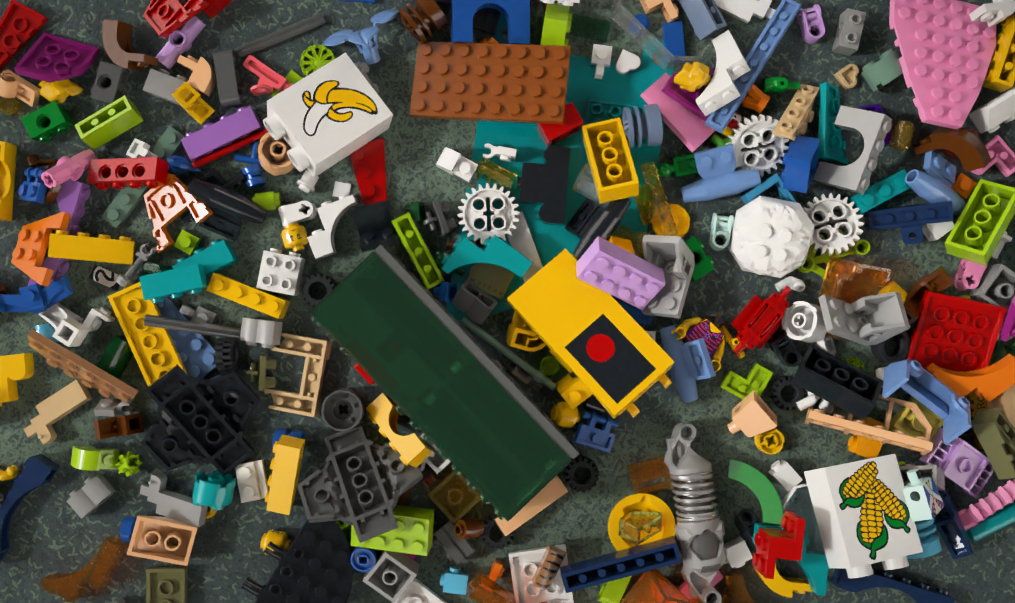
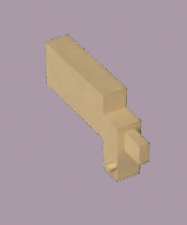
[23,380,93,444]

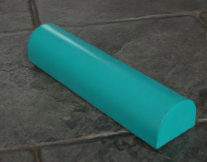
[966,500,1015,543]

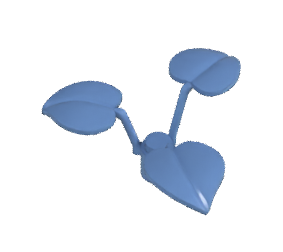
[322,9,399,65]

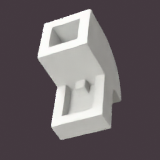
[436,147,478,182]

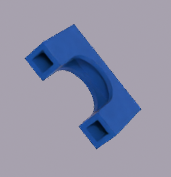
[451,0,530,45]

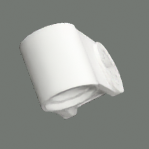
[278,201,318,227]

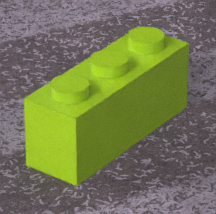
[75,95,144,150]

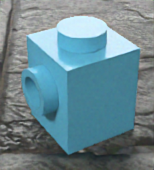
[440,566,469,595]

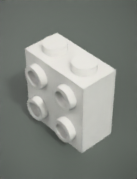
[256,248,305,296]

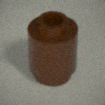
[454,518,484,540]

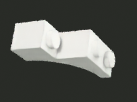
[307,194,358,260]
[38,303,90,347]

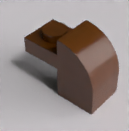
[93,413,144,440]

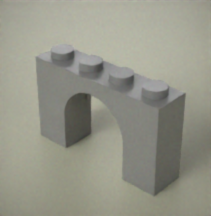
[813,105,892,195]

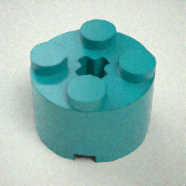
[192,471,236,510]

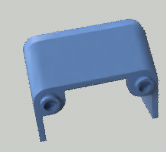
[882,359,972,445]

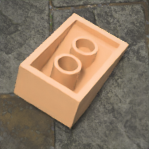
[127,515,198,566]

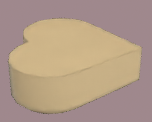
[834,64,859,89]

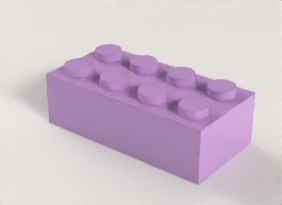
[576,236,666,310]

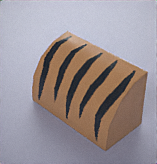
[533,544,567,590]

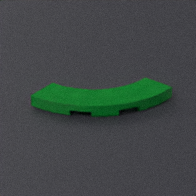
[728,460,784,526]

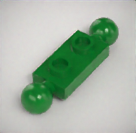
[657,154,699,178]

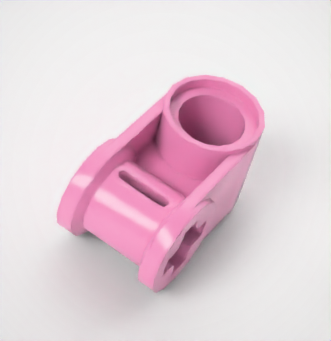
[953,259,988,291]

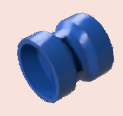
[242,164,266,189]

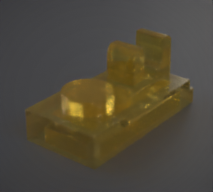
[476,158,518,188]

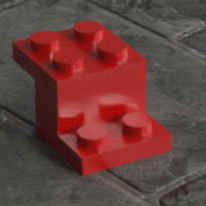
[752,510,806,579]

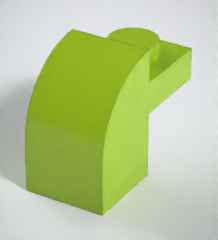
[71,446,119,471]

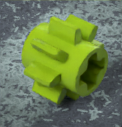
[115,451,142,477]

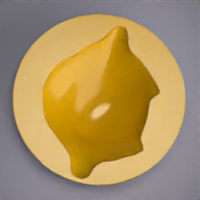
[608,493,676,551]

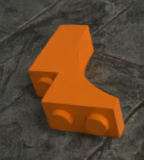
[926,354,1015,402]

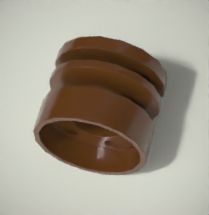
[398,0,449,44]

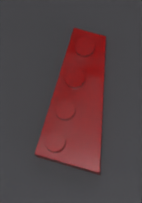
[0,0,49,71]

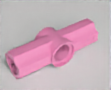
[41,149,98,188]

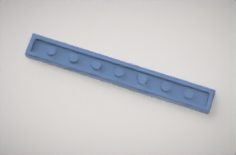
[705,0,802,134]

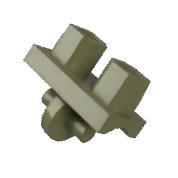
[244,355,277,391]

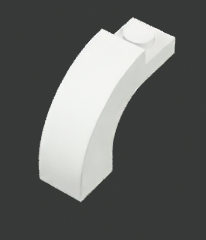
[969,0,1015,27]

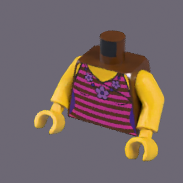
[671,314,726,373]

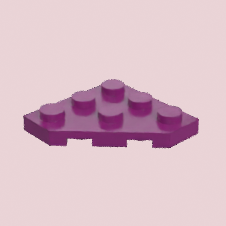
[662,66,716,122]

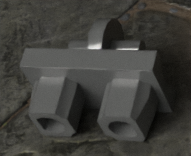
[422,200,457,237]

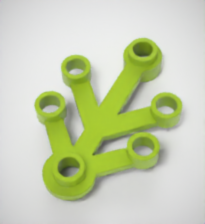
[797,229,870,282]

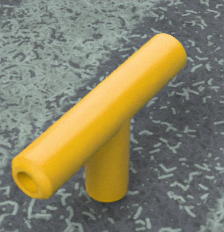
[719,325,745,359]

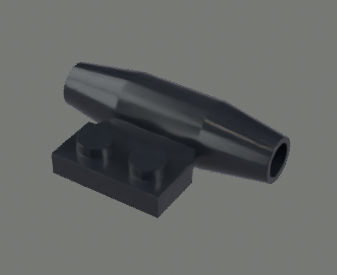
[187,178,268,241]
[565,198,632,260]

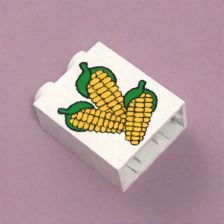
[804,454,923,578]

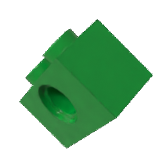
[21,101,74,143]
[684,236,715,282]

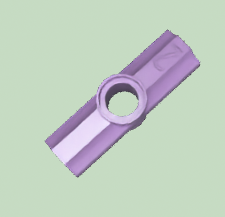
[155,16,206,69]

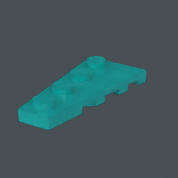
[818,82,848,166]

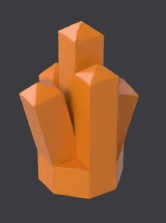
[742,84,770,114]

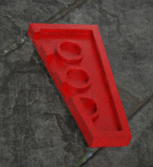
[349,138,387,205]

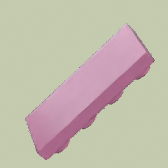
[640,73,716,152]

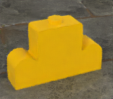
[0,353,35,407]

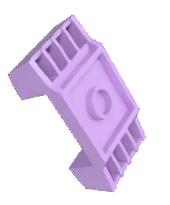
[919,428,994,499]

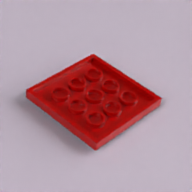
[904,290,1007,371]

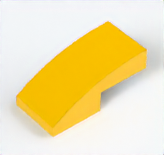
[172,81,215,125]

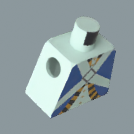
[903,469,945,522]

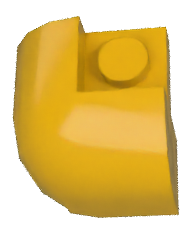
[506,311,546,352]

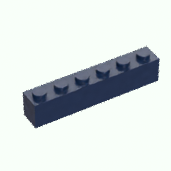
[560,536,682,593]

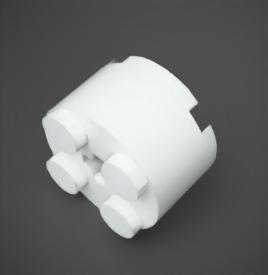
[782,301,826,343]

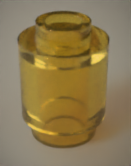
[889,121,915,151]

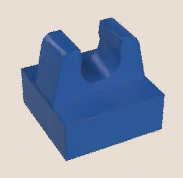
[433,282,457,303]

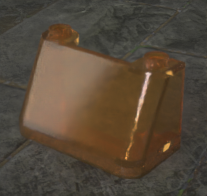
[817,257,892,342]

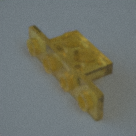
[634,162,678,236]

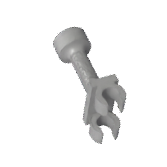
[115,242,157,288]

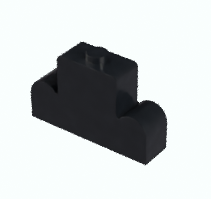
[517,146,571,226]

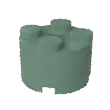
[861,48,903,92]

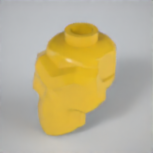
[674,61,711,92]
[39,79,83,104]

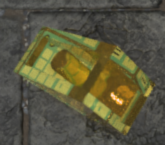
[618,511,663,545]

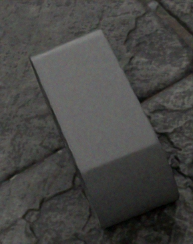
[213,49,243,107]

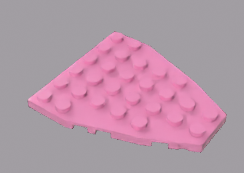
[889,0,996,130]

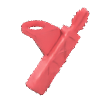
[243,55,293,96]

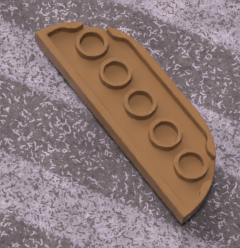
[27,329,139,402]

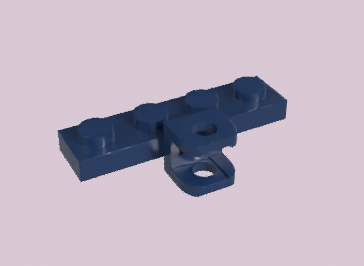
[868,200,954,244]

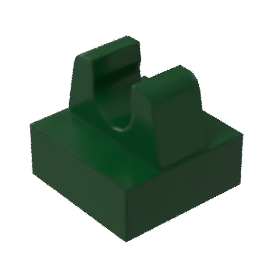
[404,201,426,223]

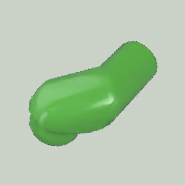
[709,133,732,147]

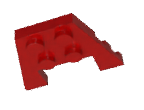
[143,0,209,39]

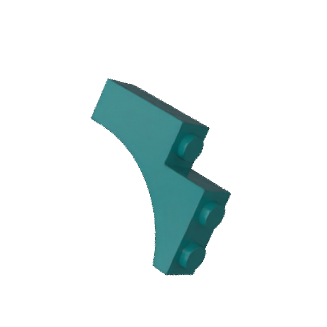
[441,234,533,278]
[753,523,830,596]

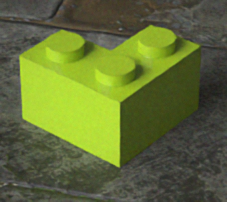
[540,3,573,46]

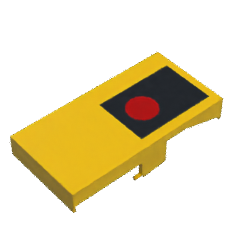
[507,248,674,419]

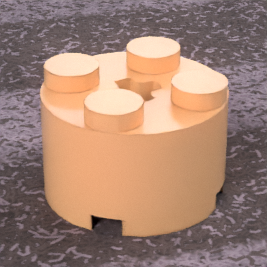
[258,132,295,176]

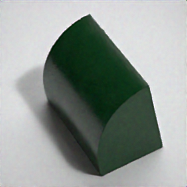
[97,335,134,378]

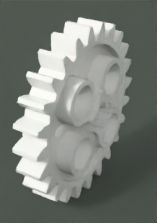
[726,114,789,177]
[457,183,520,245]
[803,193,864,256]

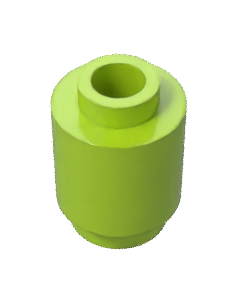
[252,191,282,211]

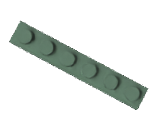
[101,125,185,229]

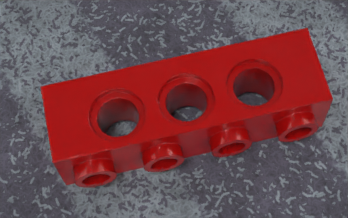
[87,157,169,190]

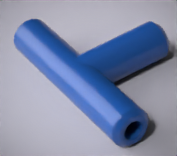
[235,141,261,165]

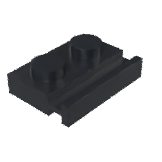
[473,8,501,36]

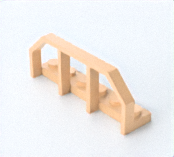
[805,394,933,455]

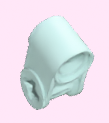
[709,213,734,251]

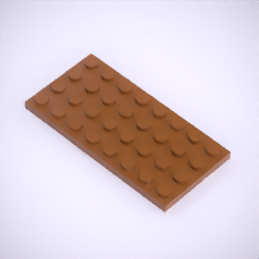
[409,41,571,124]

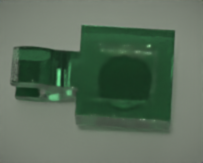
[137,261,173,275]

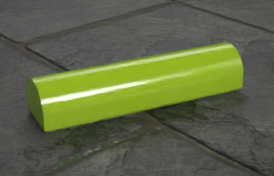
[391,212,445,290]

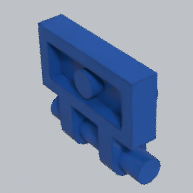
[18,167,48,204]
[573,410,619,453]

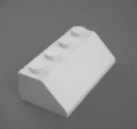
[968,86,1015,134]

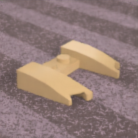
[264,333,332,417]

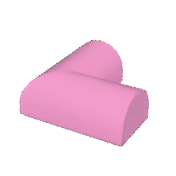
[971,135,1015,177]

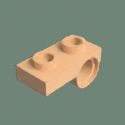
[0,70,40,107]

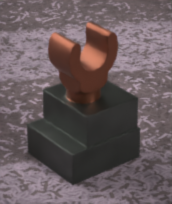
[420,466,445,490]

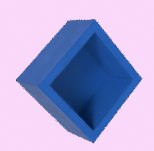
[781,135,820,193]

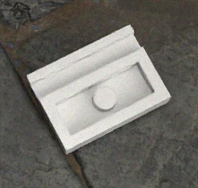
[235,459,269,503]

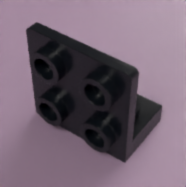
[352,200,400,252]

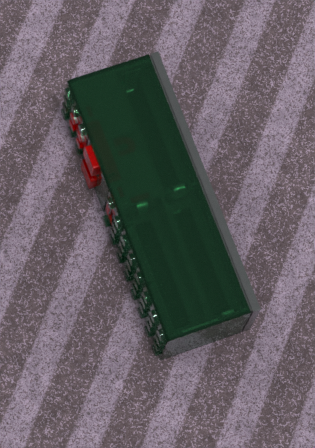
[309,244,579,521]

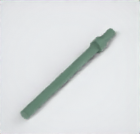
[461,317,557,391]

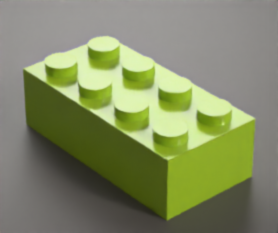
[945,179,1015,266]
[351,505,434,556]

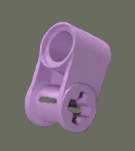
[797,4,825,44]

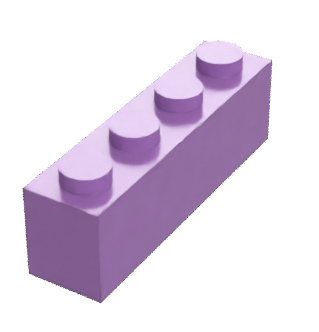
[181,106,263,161]

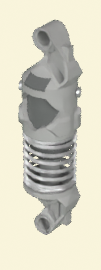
[664,423,728,603]

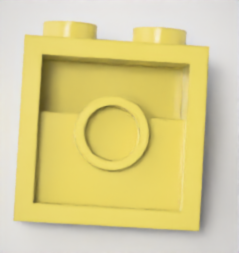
[889,396,943,451]

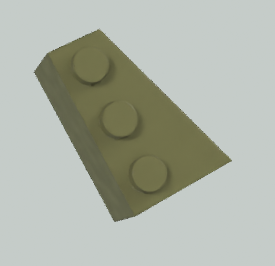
[972,407,1015,480]

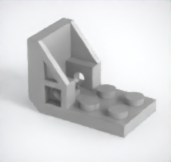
[641,235,695,318]
[819,292,910,346]

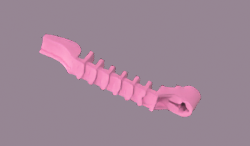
[958,479,1015,531]

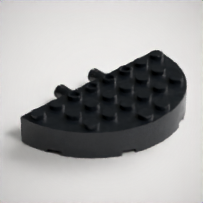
[241,519,353,603]

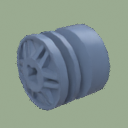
[621,104,663,149]

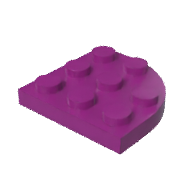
[14,32,100,82]

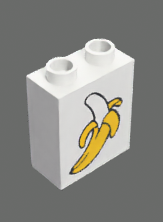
[263,52,393,178]

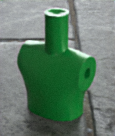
[762,77,800,94]

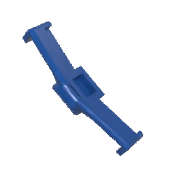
[0,275,74,314]

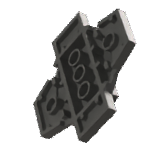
[297,424,423,543]

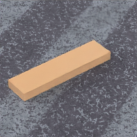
[494,475,568,536]

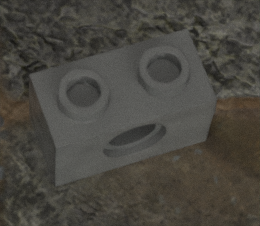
[90,61,130,105]

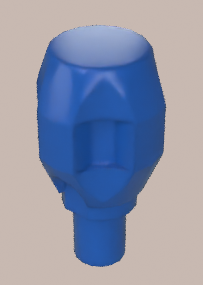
[166,155,202,175]

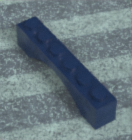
[0,454,60,563]
[831,568,955,603]

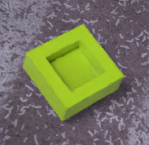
[174,229,201,255]

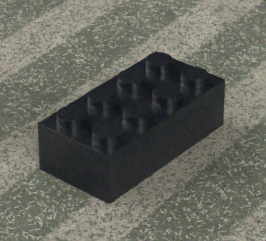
[791,344,883,420]

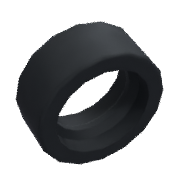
[870,331,911,363]

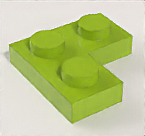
[720,363,773,400]

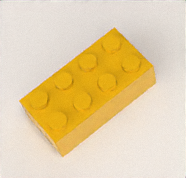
[582,117,639,204]

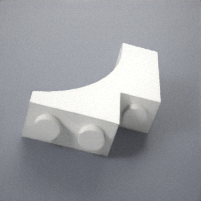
[695,30,751,116]

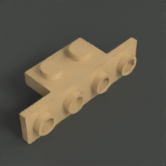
[773,84,820,141]

